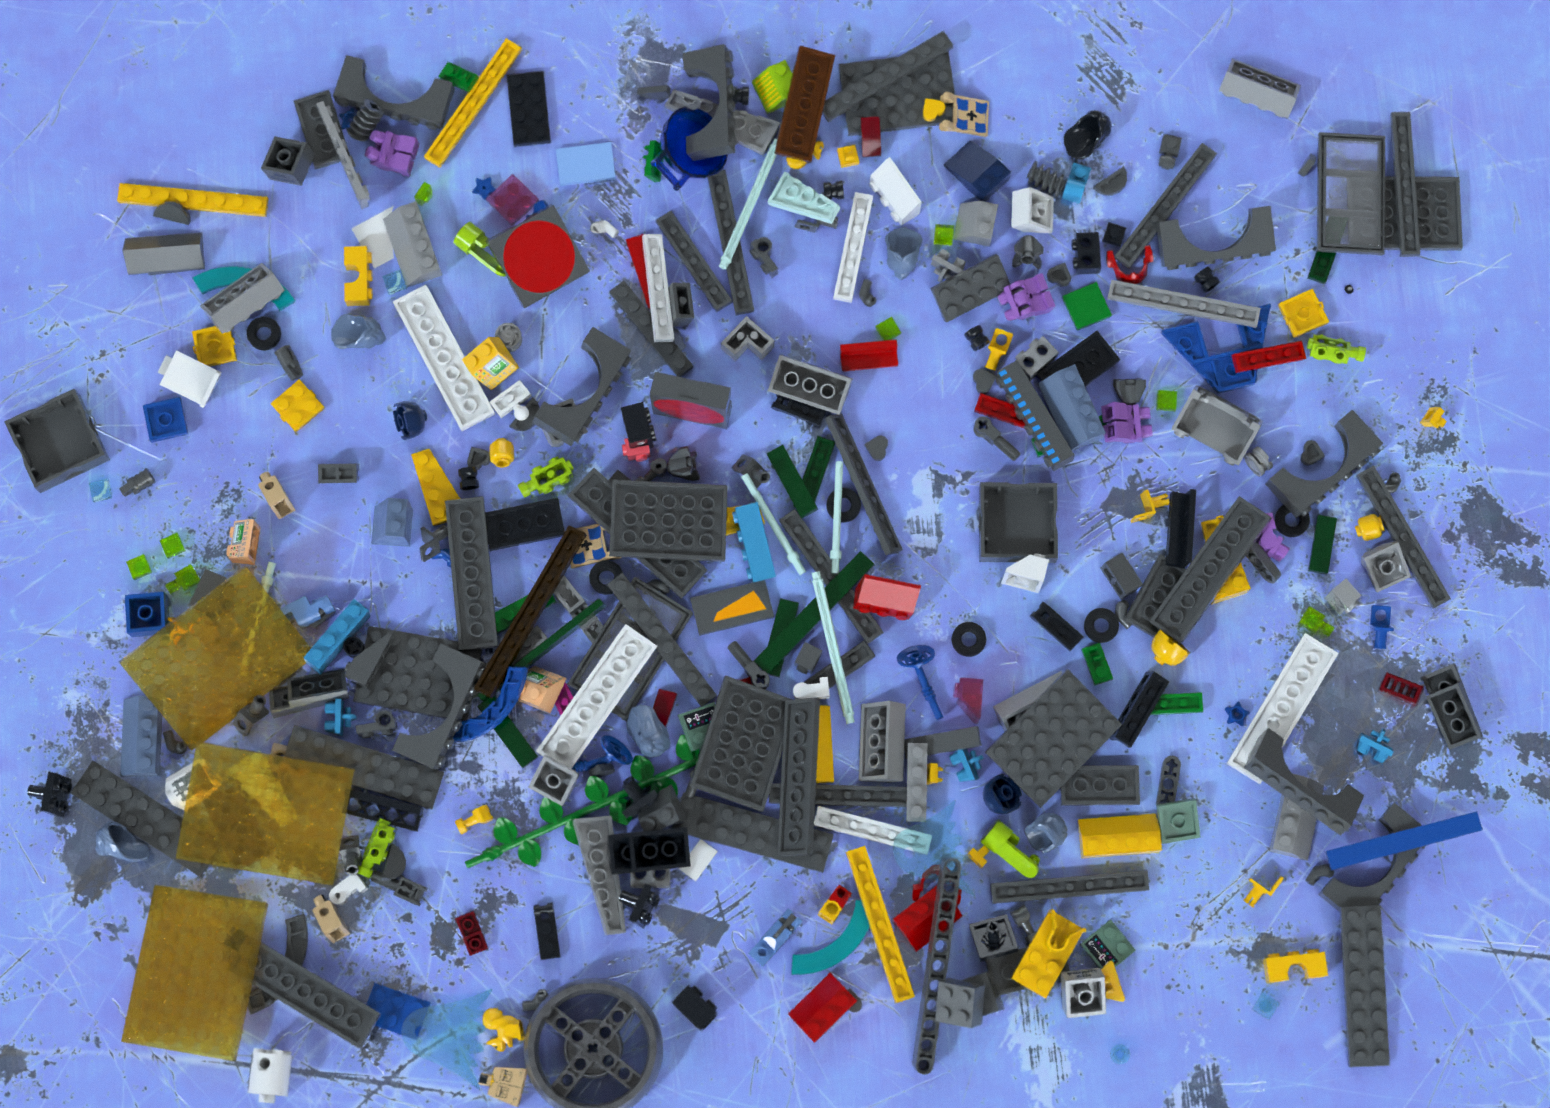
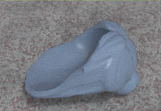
[885,228,922,280]
[331,314,386,349]
[626,704,670,758]
[95,821,151,862]

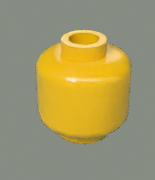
[489,438,514,468]
[1355,514,1385,541]

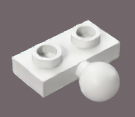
[489,380,531,421]

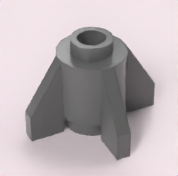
[1012,235,1044,269]
[1113,378,1146,405]
[667,446,700,481]

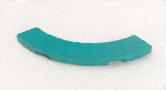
[192,266,296,311]
[791,900,869,975]

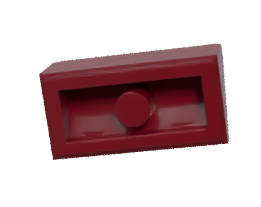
[653,689,677,728]

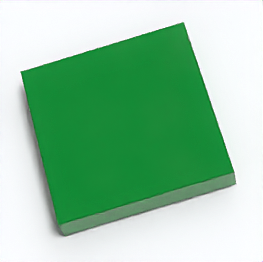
[1062,282,1112,331]

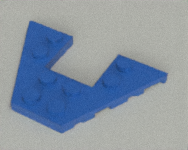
[1161,303,1271,394]

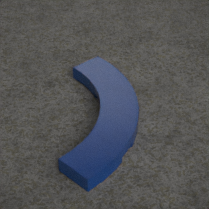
[453,667,528,743]

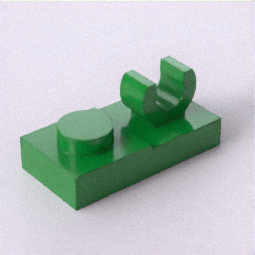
[438,62,479,92]
[642,140,665,182]
[1081,643,1113,686]

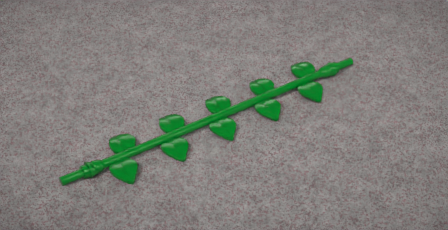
[465,735,700,869]

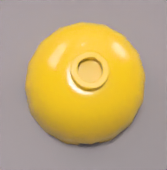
[1151,630,1190,666]

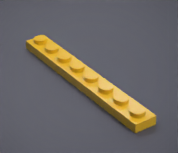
[424,38,522,168]
[117,183,269,217]
[845,846,915,1003]

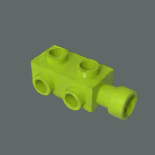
[1307,335,1366,364]
[517,456,574,498]
[358,818,395,878]

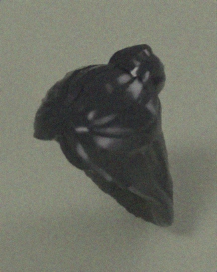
[1063,110,1112,159]

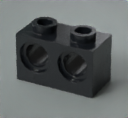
[1071,232,1101,275]

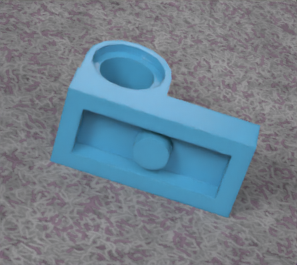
[1062,163,1091,204]

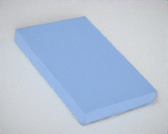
[556,142,616,186]

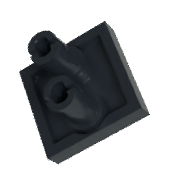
[27,772,72,817]
[622,776,659,818]
[619,883,660,929]

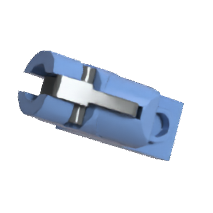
[271,595,336,628]
[748,908,803,967]

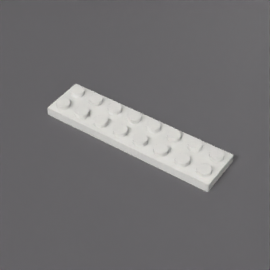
[392,285,495,432]
[536,624,657,768]
[1226,633,1338,784]

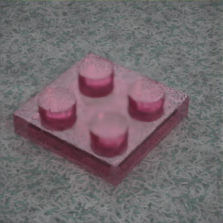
[486,174,539,226]

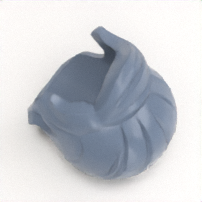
[1024,813,1067,853]

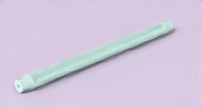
[719,139,777,270]
[812,571,855,724]

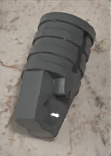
[275,345,303,381]
[119,468,156,497]

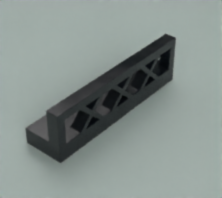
[1165,489,1196,569]
[1109,671,1169,748]
[342,788,424,832]

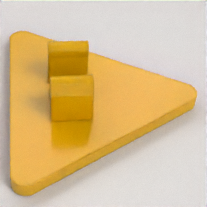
[1101,961,1125,1002]

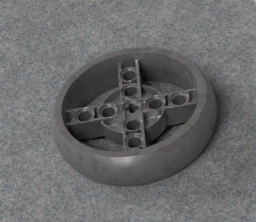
[523,978,663,1108]

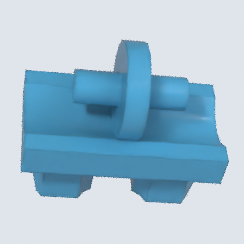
[324,699,357,736]
[1357,728,1394,763]
[949,749,984,782]

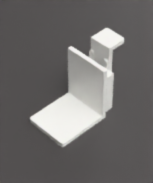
[158,350,222,408]

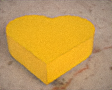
[923,98,945,122]

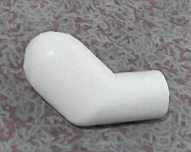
[590,220,619,238]

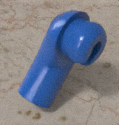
[431,549,451,567]

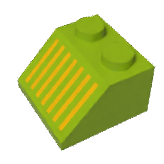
[752,60,792,114]

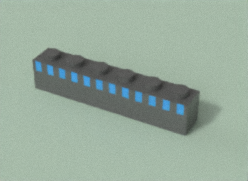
[996,361,1074,471]

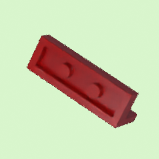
[840,339,898,371]

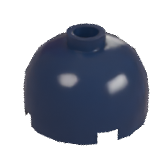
[393,401,427,440]
[983,774,1022,814]

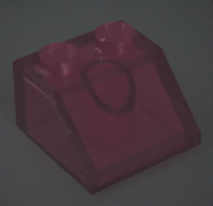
[953,678,983,724]

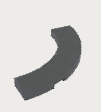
[245,914,308,1014]

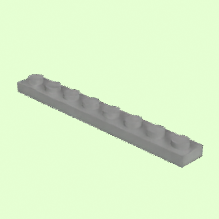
[1108,280,1261,328]

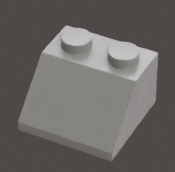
[953,201,998,247]
[528,755,579,806]

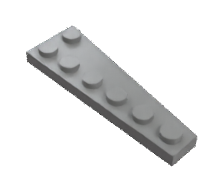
[665,89,780,156]
[316,101,370,209]
[572,816,626,935]

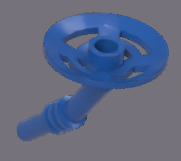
[897,645,943,720]
[571,735,633,772]

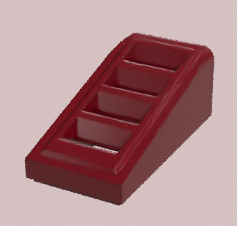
[1379,672,1424,706]

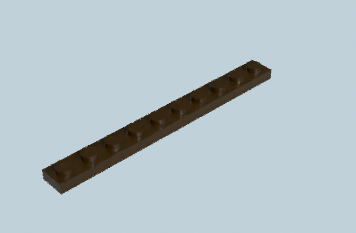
[474,526,587,699]

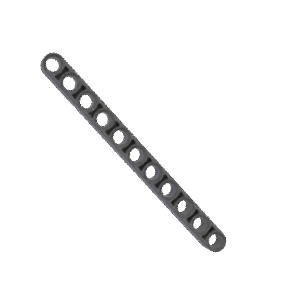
[912,857,961,1075]

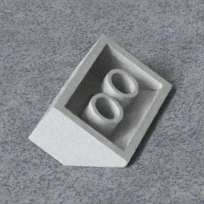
[869,157,921,226]
[1001,554,1049,593]

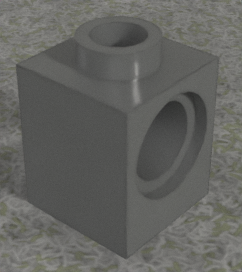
[794,642,822,674]

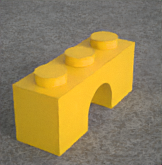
[344,246,373,306]
[1263,949,1328,983]

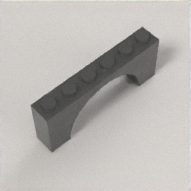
[683,44,737,161]
[333,55,455,130]
[1156,206,1276,270]
[532,327,632,446]
[1265,410,1383,518]
[392,643,486,770]
[1244,728,1364,836]
[1318,803,1426,912]

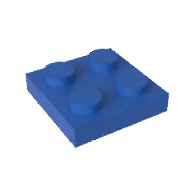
[143,397,188,443]

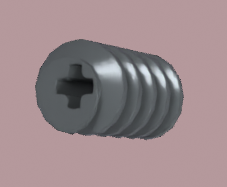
[347,99,384,141]
[1026,161,1068,197]

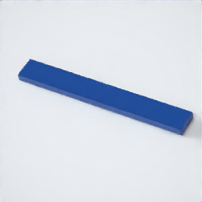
[1325,811,1483,871]

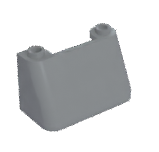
[1171,385,1263,466]

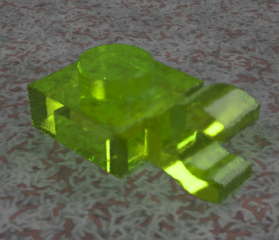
[165,564,200,594]
[1298,606,1334,637]

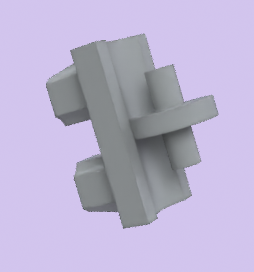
[931,249,966,283]

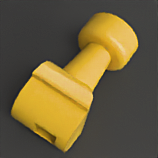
[455,805,494,835]

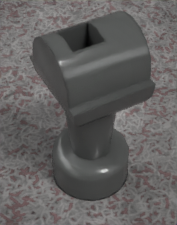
[635,458,667,481]
[1010,905,1037,944]

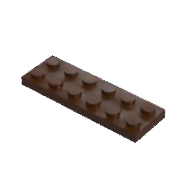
[774,45,835,163]

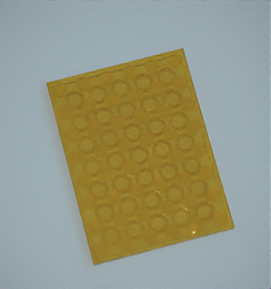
[119,565,311,751]
[175,742,354,885]
[121,885,268,1061]

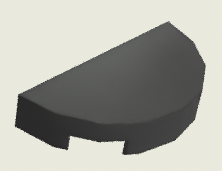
[637,85,670,100]
[1093,166,1127,196]
[153,201,191,225]
[509,397,539,431]
[381,844,406,881]

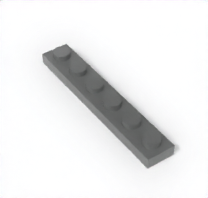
[655,211,732,313]
[609,281,693,377]

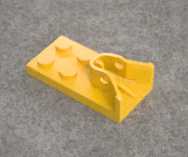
[1011,909,1087,999]

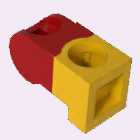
[818,884,852,925]

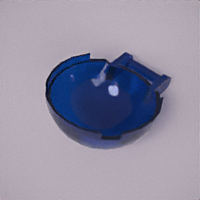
[650,106,728,192]

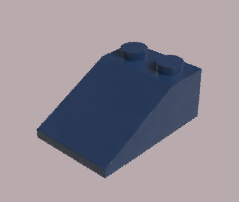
[944,140,1011,202]

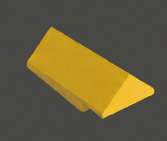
[816,705,834,783]

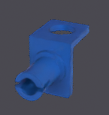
[1370,605,1394,649]

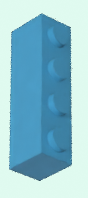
[732,502,776,582]
[303,599,370,675]

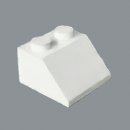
[1011,187,1054,233]

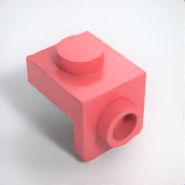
[622,438,651,462]

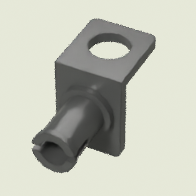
[795,217,839,233]
[732,454,770,488]
[420,525,448,562]
[232,695,269,736]
[339,835,363,875]

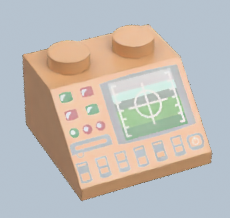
[227,519,261,565]
[518,666,567,713]

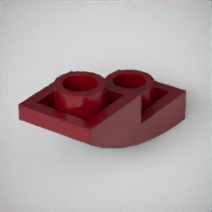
[860,116,881,157]
[455,910,488,956]

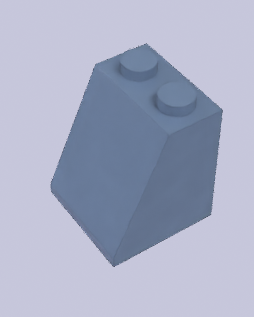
[371,498,413,547]

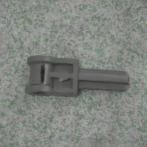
[973,416,1020,461]
[727,641,769,689]
[371,870,428,907]

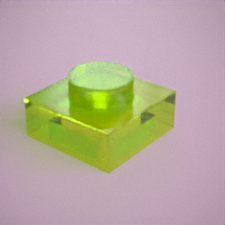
[414,182,433,206]
[934,224,954,246]
[875,317,901,341]
[1156,390,1177,412]
[159,533,186,559]
[126,554,152,580]

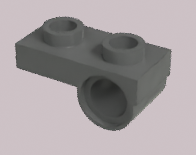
[750,237,778,278]
[356,710,398,738]

